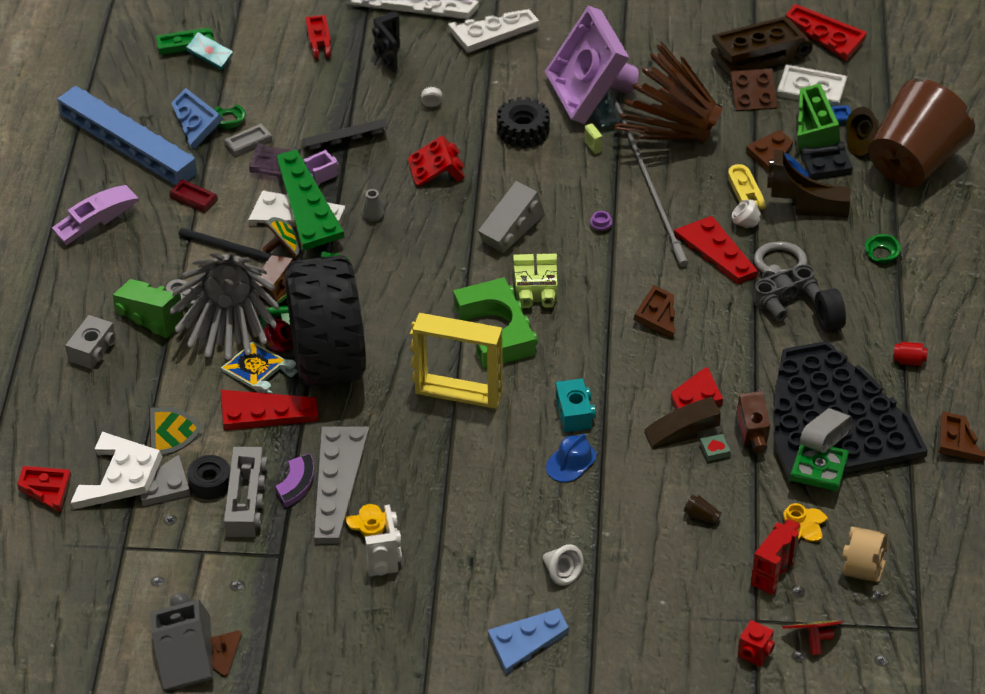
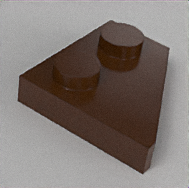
[746,130,793,175]

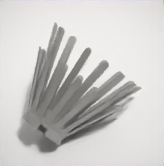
[170,252,279,360]

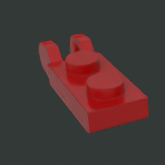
[305,15,331,59]

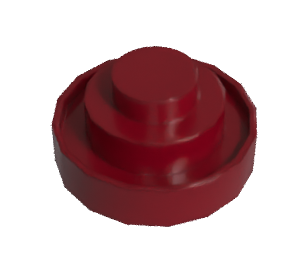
[264,319,293,353]

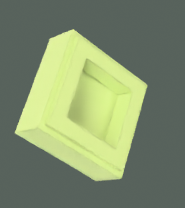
[585,123,602,154]

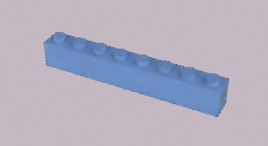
[57,86,197,185]

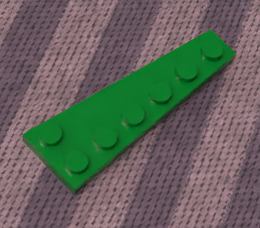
[277,149,344,250]

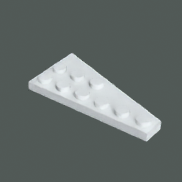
[344,0,479,19]

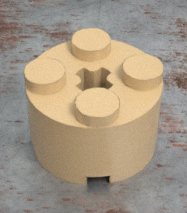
[842,526,888,582]

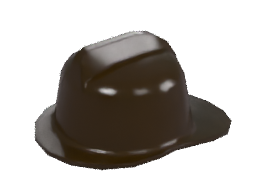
[846,107,880,156]

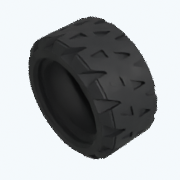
[285,255,366,387]

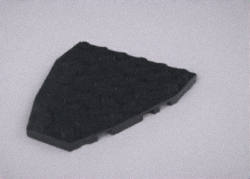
[774,341,928,484]

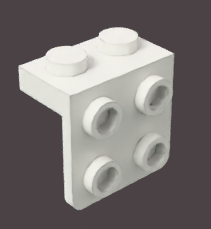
[365,505,402,576]

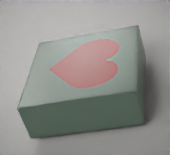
[700,434,731,461]

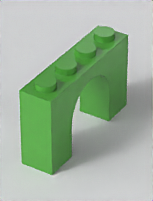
[453,277,538,369]

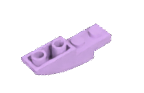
[52,185,139,246]

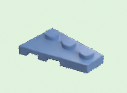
[171,88,223,150]
[488,609,569,675]

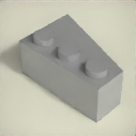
[478,181,545,253]

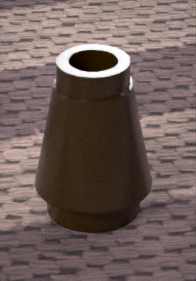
[683,494,722,525]

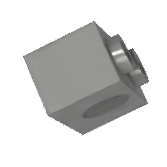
[65,315,116,369]

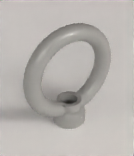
[754,241,808,279]

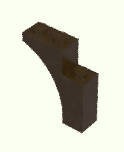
[767,150,850,217]

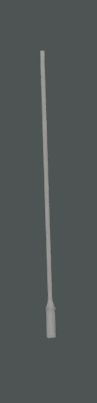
[611,93,688,267]

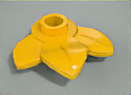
[783,503,828,542]
[346,504,386,537]

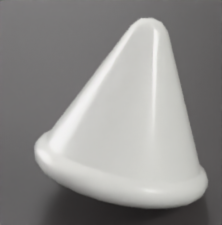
[543,545,583,586]

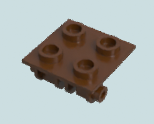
[730,69,777,111]

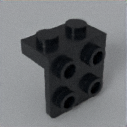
[372,11,400,73]

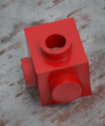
[737,620,775,667]

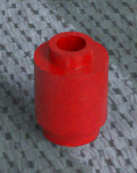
[894,342,928,366]

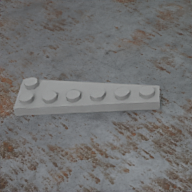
[314,427,369,544]

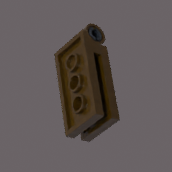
[711,16,813,77]

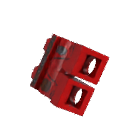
[750,519,801,595]

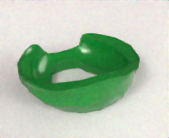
[214,104,246,130]
[864,234,901,263]

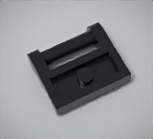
[800,142,853,180]

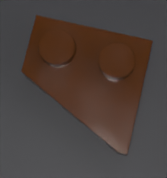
[633,285,676,339]
[938,411,985,463]

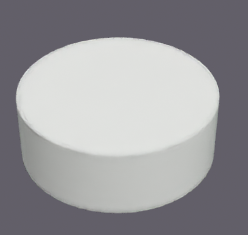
[421,87,442,107]

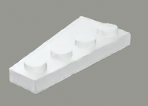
[448,9,539,53]
[248,191,346,226]

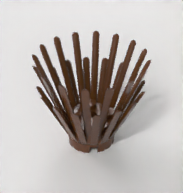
[614,41,723,144]

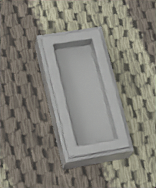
[224,124,272,157]

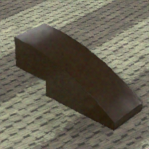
[644,397,721,449]

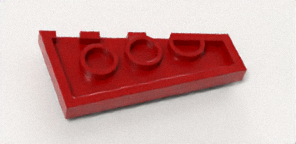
[785,4,867,61]
[674,216,758,284]

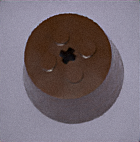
[868,79,975,188]

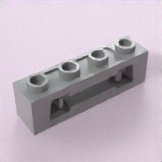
[224,447,268,537]

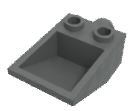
[151,593,213,692]

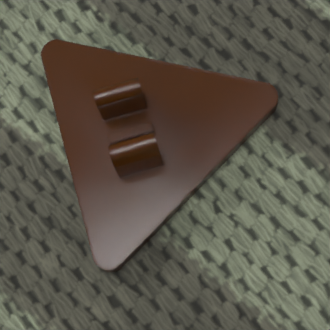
[211,630,242,677]

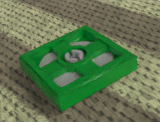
[790,444,849,492]

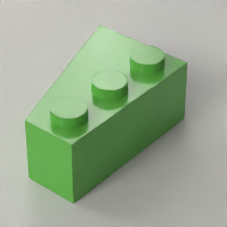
[797,83,841,154]
[113,279,184,339]

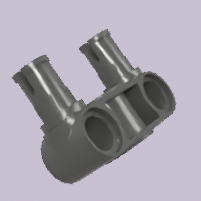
[754,265,821,322]

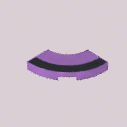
[275,453,314,508]

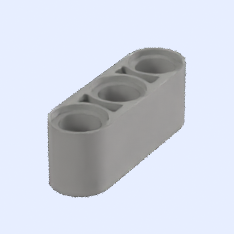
[800,408,852,453]

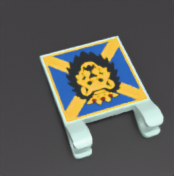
[221,342,298,394]

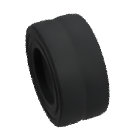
[815,288,846,331]
[187,455,231,500]

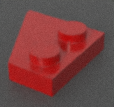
[671,367,723,410]
[17,466,71,512]

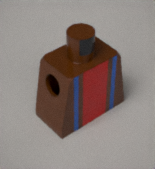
[735,391,770,453]

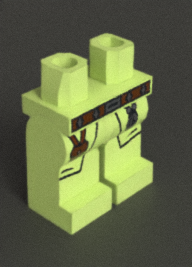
[513,254,557,308]

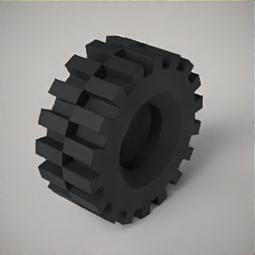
[497,97,550,148]

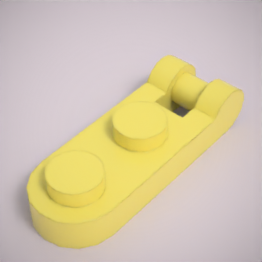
[728,164,766,211]

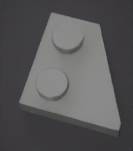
[140,456,190,507]

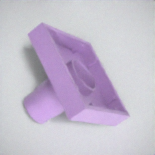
[545,6,638,124]

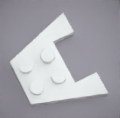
[71,432,162,509]

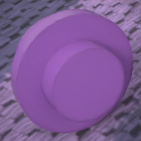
[590,211,612,231]

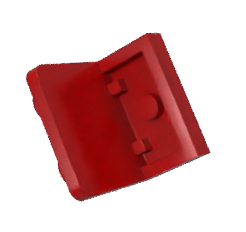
[408,135,465,187]

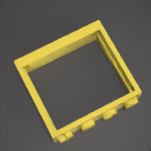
[410,313,503,409]

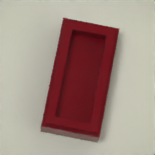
[169,179,218,213]

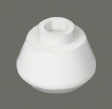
[732,199,760,228]

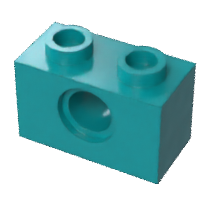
[555,378,596,432]

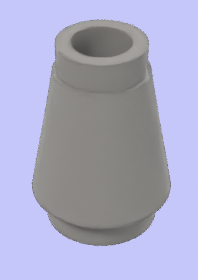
[362,189,384,222]

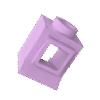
[303,150,339,186]

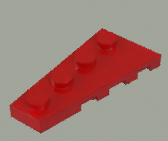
[221,390,318,430]

